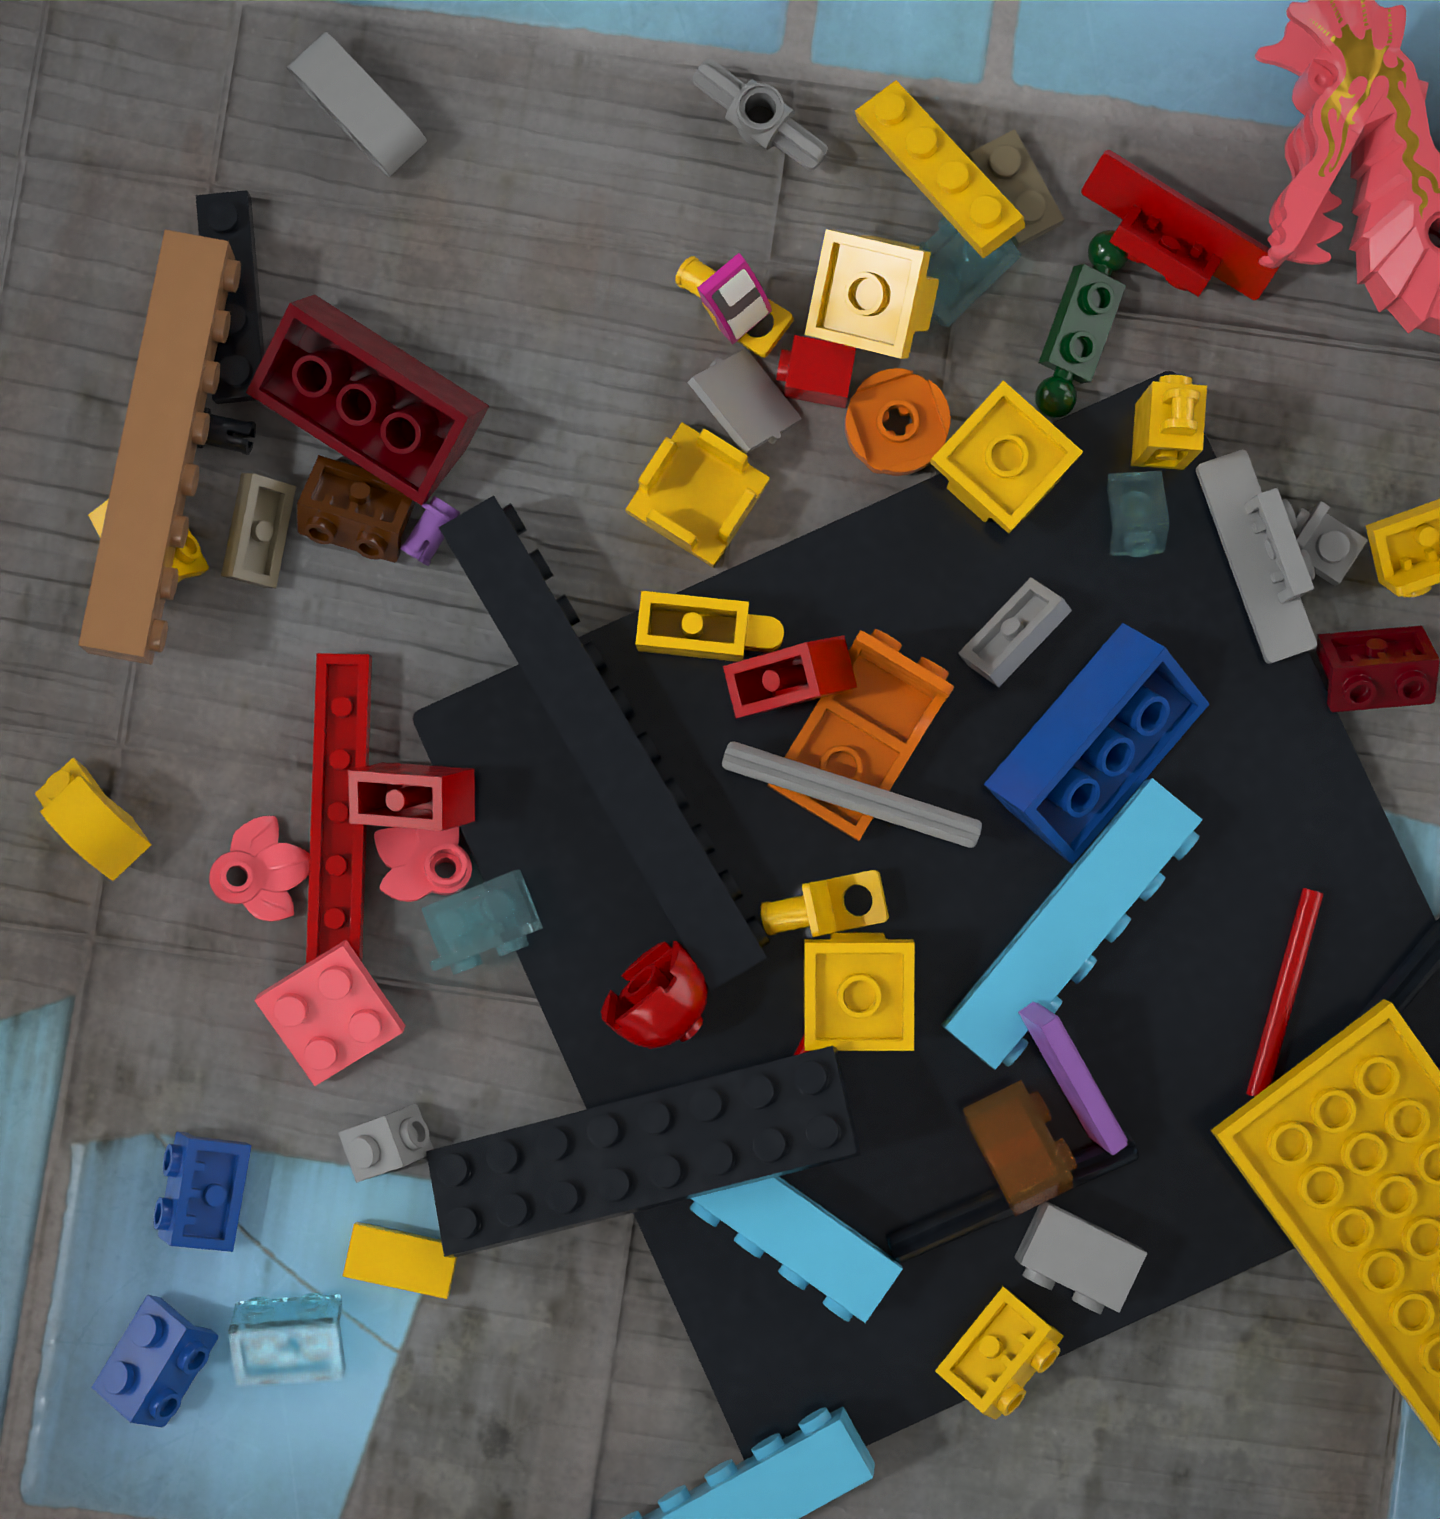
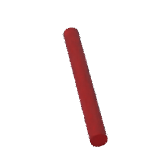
[1246,888,1324,1097]

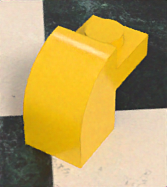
[34,757,152,881]

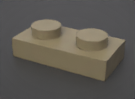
[968,129,1064,249]
[221,473,296,588]

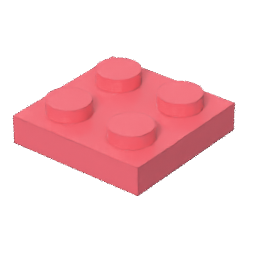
[254,940,406,1086]

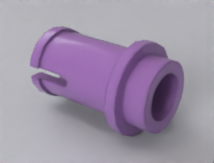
[400,496,461,566]

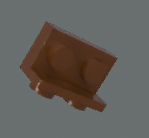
[297,455,416,563]

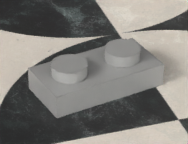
[958,577,1072,688]

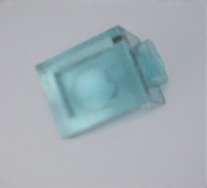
[1107,471,1170,557]

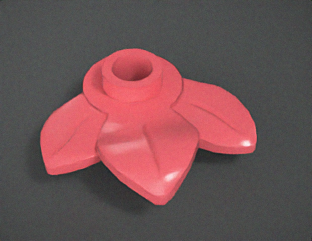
[209,816,310,922]
[374,826,472,902]

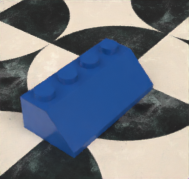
[984,623,1209,864]

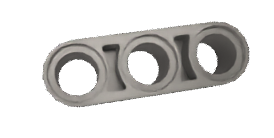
[287,32,427,177]

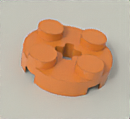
[845,368,951,476]

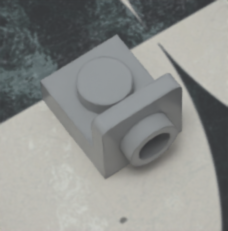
[1293,501,1368,586]

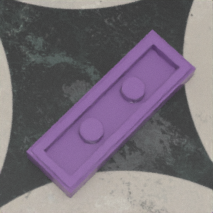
[1018,1001,1128,1155]

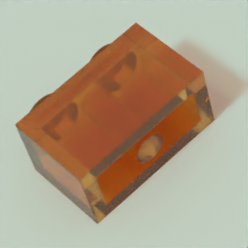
[963,1080,1077,1216]

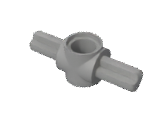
[692,59,828,171]

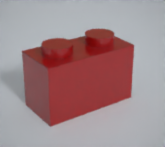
[723,635,858,718]
[348,762,475,831]

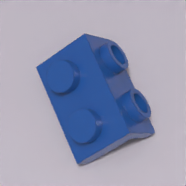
[91,1295,218,1428]

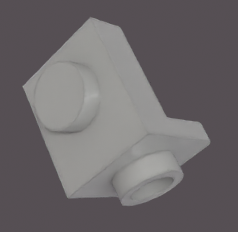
[338,1104,433,1183]

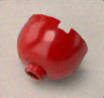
[601,941,708,1049]

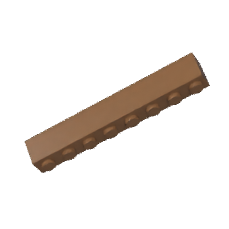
[78,229,241,665]

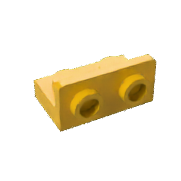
[935,1287,1063,1420]

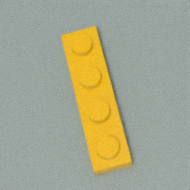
[855,80,1025,259]

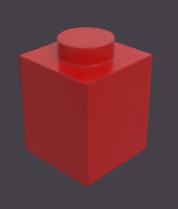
[776,335,856,408]

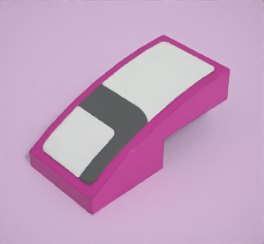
[697,253,772,345]

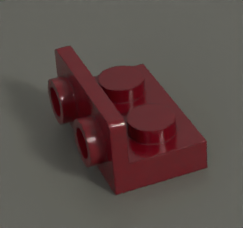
[1316,625,1440,712]

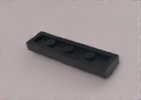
[195,190,264,404]

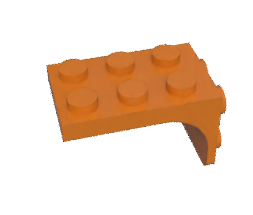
[768,629,954,841]

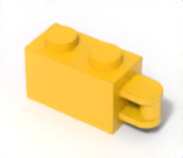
[1131,375,1207,470]
[635,591,784,662]

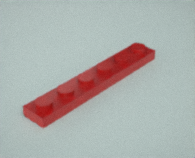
[306,653,372,964]

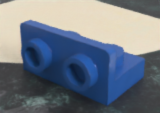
[153,1131,252,1252]

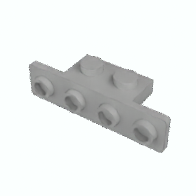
[1196,449,1317,664]

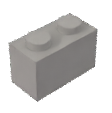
[1015,1201,1147,1314]

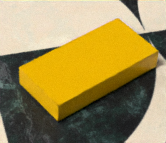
[342,1222,457,1299]

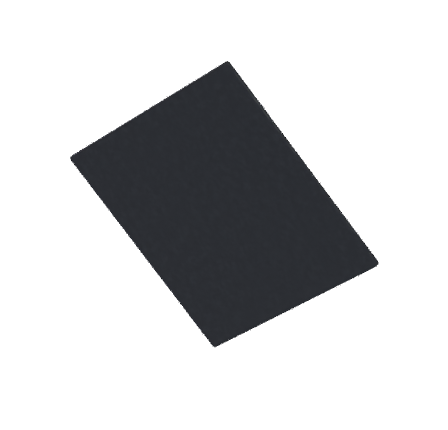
[413,371,1440,1460]

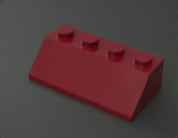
[246,294,489,506]

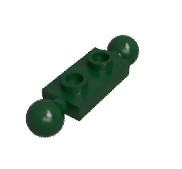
[1035,230,1128,418]

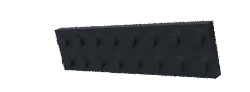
[426,1045,861,1258]

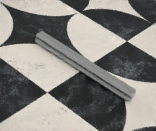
[722,741,982,848]

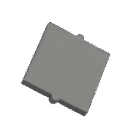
[687,348,802,454]

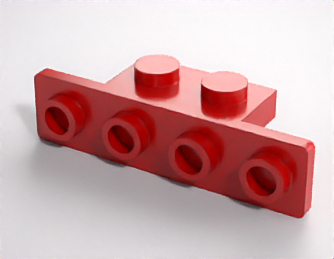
[1081,150,1281,300]

